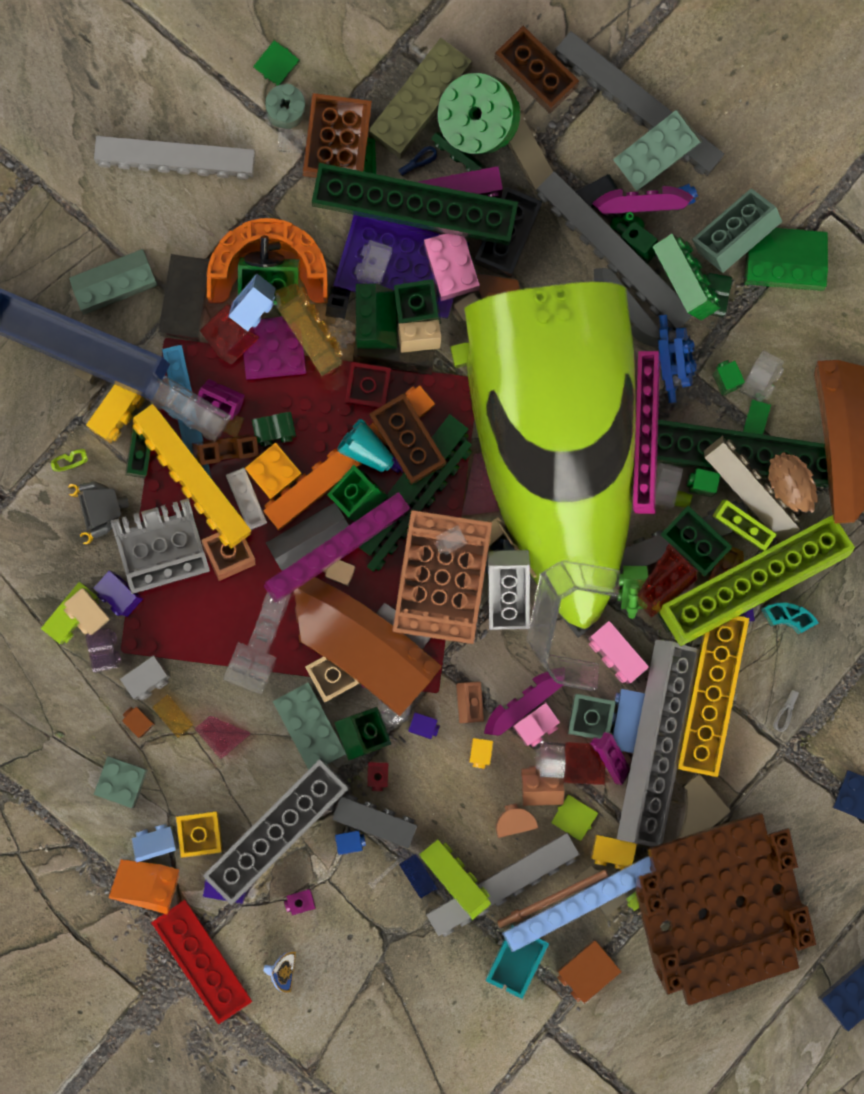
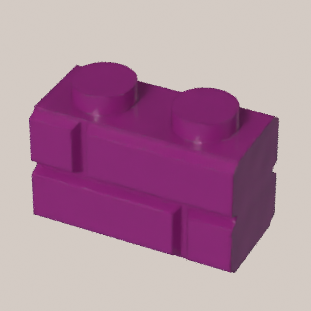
[196,379,245,420]

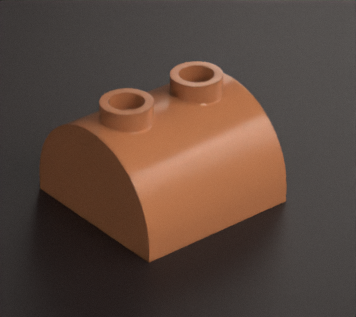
[496,803,538,838]

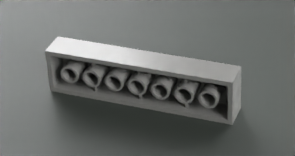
[203,759,349,905]

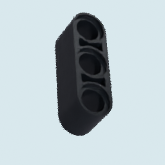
[576,174,618,209]

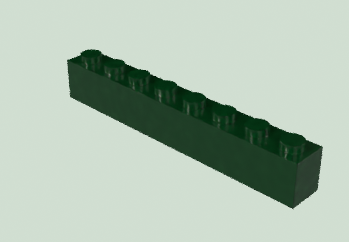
[358,414,469,557]

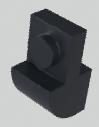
[325,287,351,320]

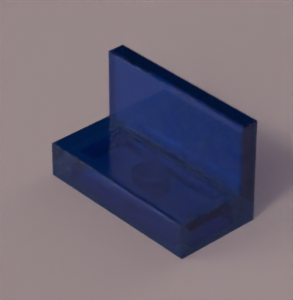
[399,854,438,899]

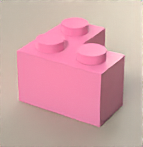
[512,703,560,747]

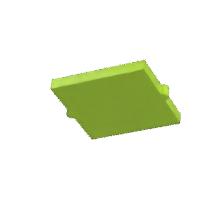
[551,794,598,841]

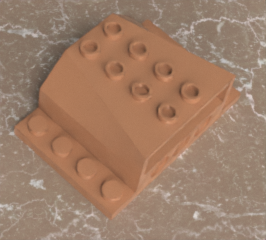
[392,510,492,644]

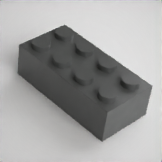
[332,794,417,849]

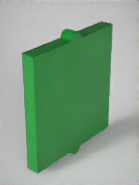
[253,40,300,86]

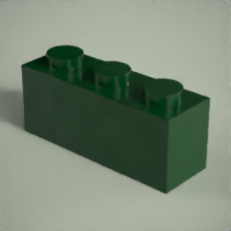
[125,413,150,478]

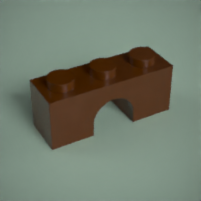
[192,434,259,465]

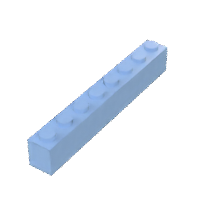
[502,857,652,952]

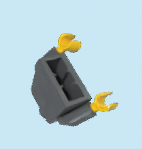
[68,481,129,544]

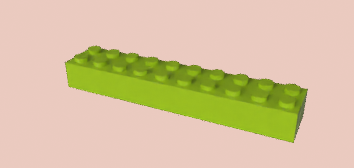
[660,515,855,647]

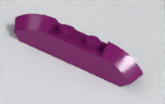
[592,186,694,215]
[484,670,565,736]

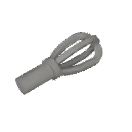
[773,690,799,732]

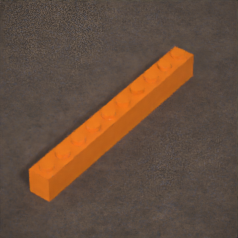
[263,386,435,531]

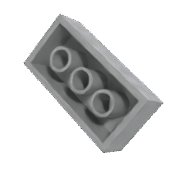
[488,550,530,630]

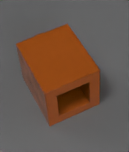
[122,707,155,738]

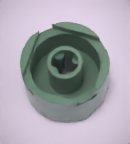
[265,84,305,129]

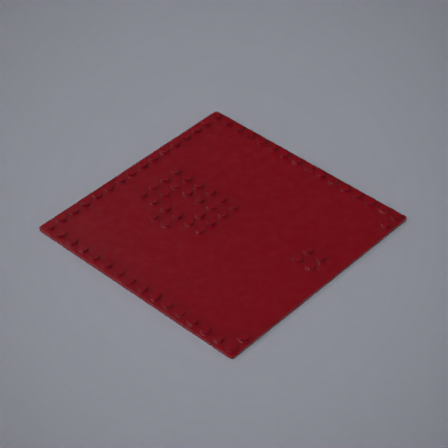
[121,338,474,693]

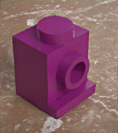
[284,889,316,916]

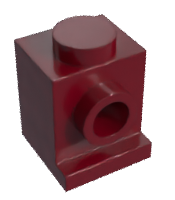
[367,762,389,791]

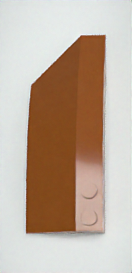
[814,360,864,524]
[293,577,442,716]

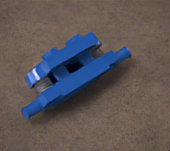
[658,315,697,403]

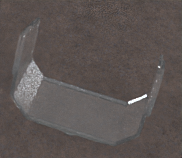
[527,560,620,691]

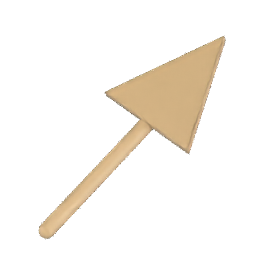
[498,522,537,578]

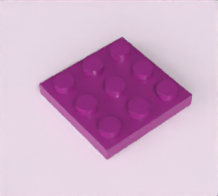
[241,315,306,380]

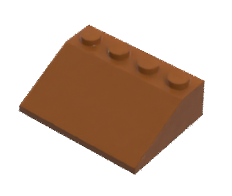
[303,93,372,178]

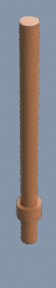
[497,869,609,928]

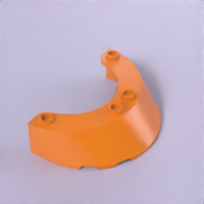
[207,218,328,303]

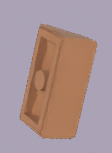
[456,682,484,724]

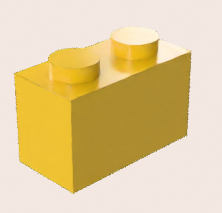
[469,738,493,769]
[591,835,637,870]

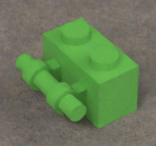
[617,566,648,619]

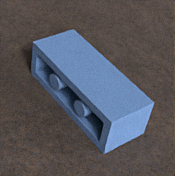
[610,689,645,753]

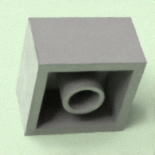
[120,656,171,701]

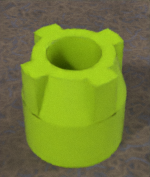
[672,490,692,508]

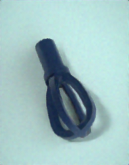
[398,146,437,176]

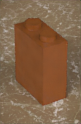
[557,939,621,1004]

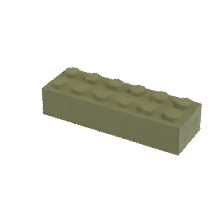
[369,38,472,159]

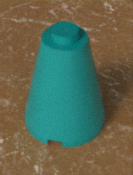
[337,419,394,472]

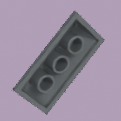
[266,503,349,571]

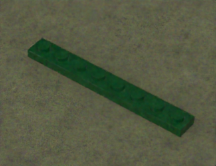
[367,440,473,573]

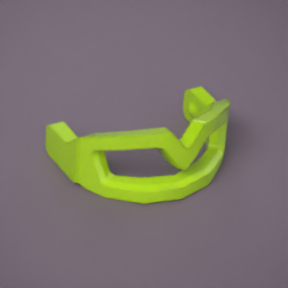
[50,449,88,472]

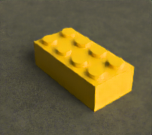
[86,385,145,444]

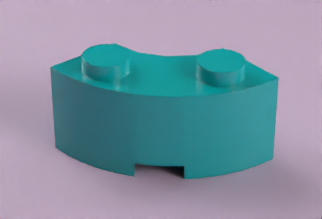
[761,603,819,634]

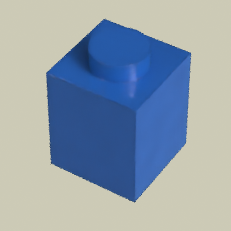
[335,830,366,855]

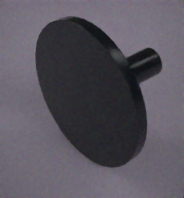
[244,235,284,267]

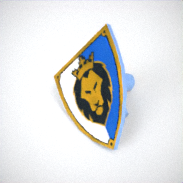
[263,951,296,993]

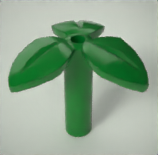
[610,212,645,230]

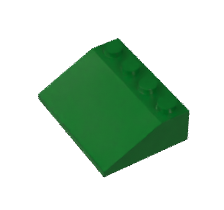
[744,228,828,291]

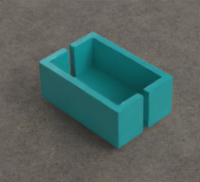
[485,924,549,999]

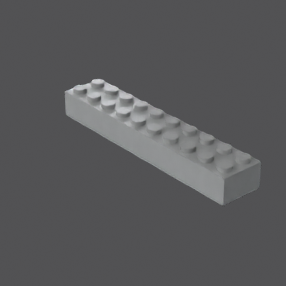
[617,640,700,847]

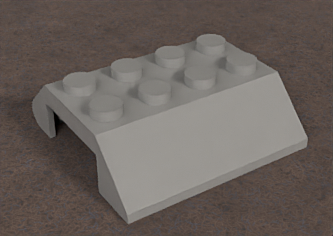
[110,498,210,594]

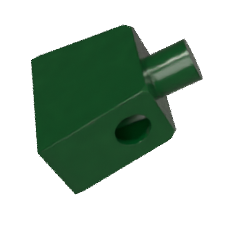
[615,221,658,264]

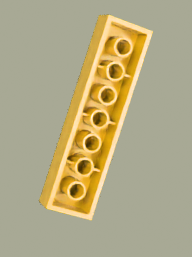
[677,616,749,777]

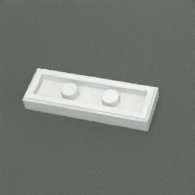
[226,468,267,530]

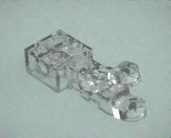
[223,592,292,695]

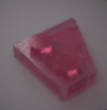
[194,716,250,760]

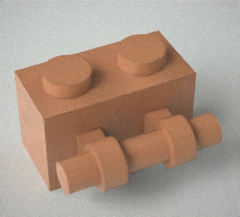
[521,766,564,806]

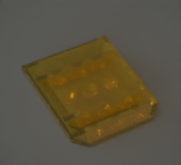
[275,283,343,376]

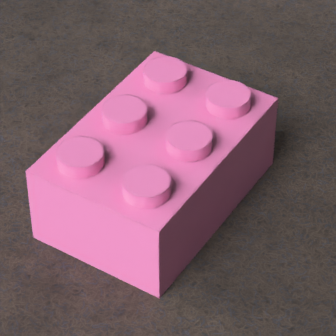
[424,233,480,301]
[588,621,649,684]

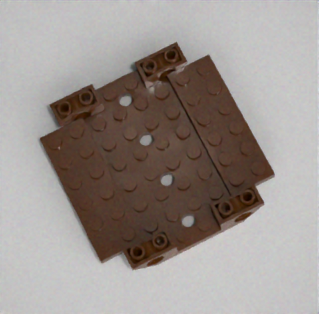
[636,813,817,1006]

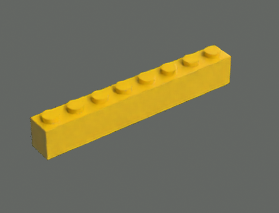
[132,404,251,549]

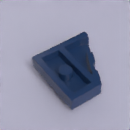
[832,770,864,820]

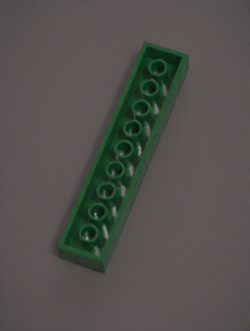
[311,163,518,245]
[657,419,829,488]

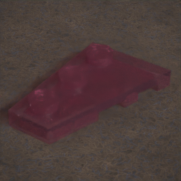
[462,453,500,516]

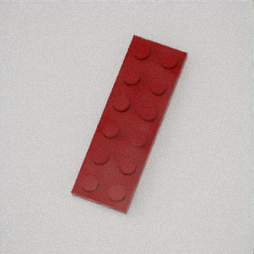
[151,899,253,1025]

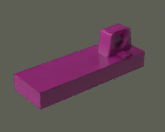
[590,732,630,785]

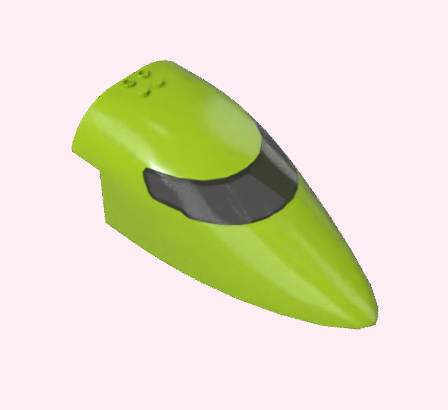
[464,282,636,629]

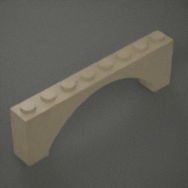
[575,774,731,916]

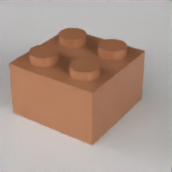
[201,533,256,581]

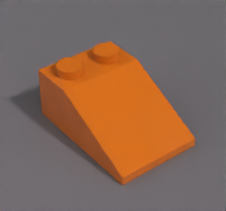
[109,859,180,915]

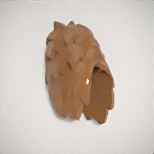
[768,452,818,512]

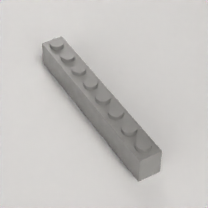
[94,136,256,180]
[426,833,580,937]

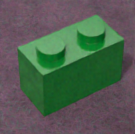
[712,360,745,396]
[686,468,720,498]

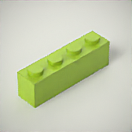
[419,839,491,920]

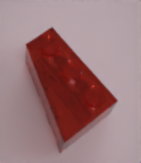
[637,543,697,618]

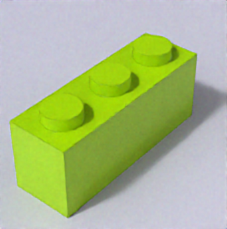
[712,500,777,551]
[41,582,100,645]

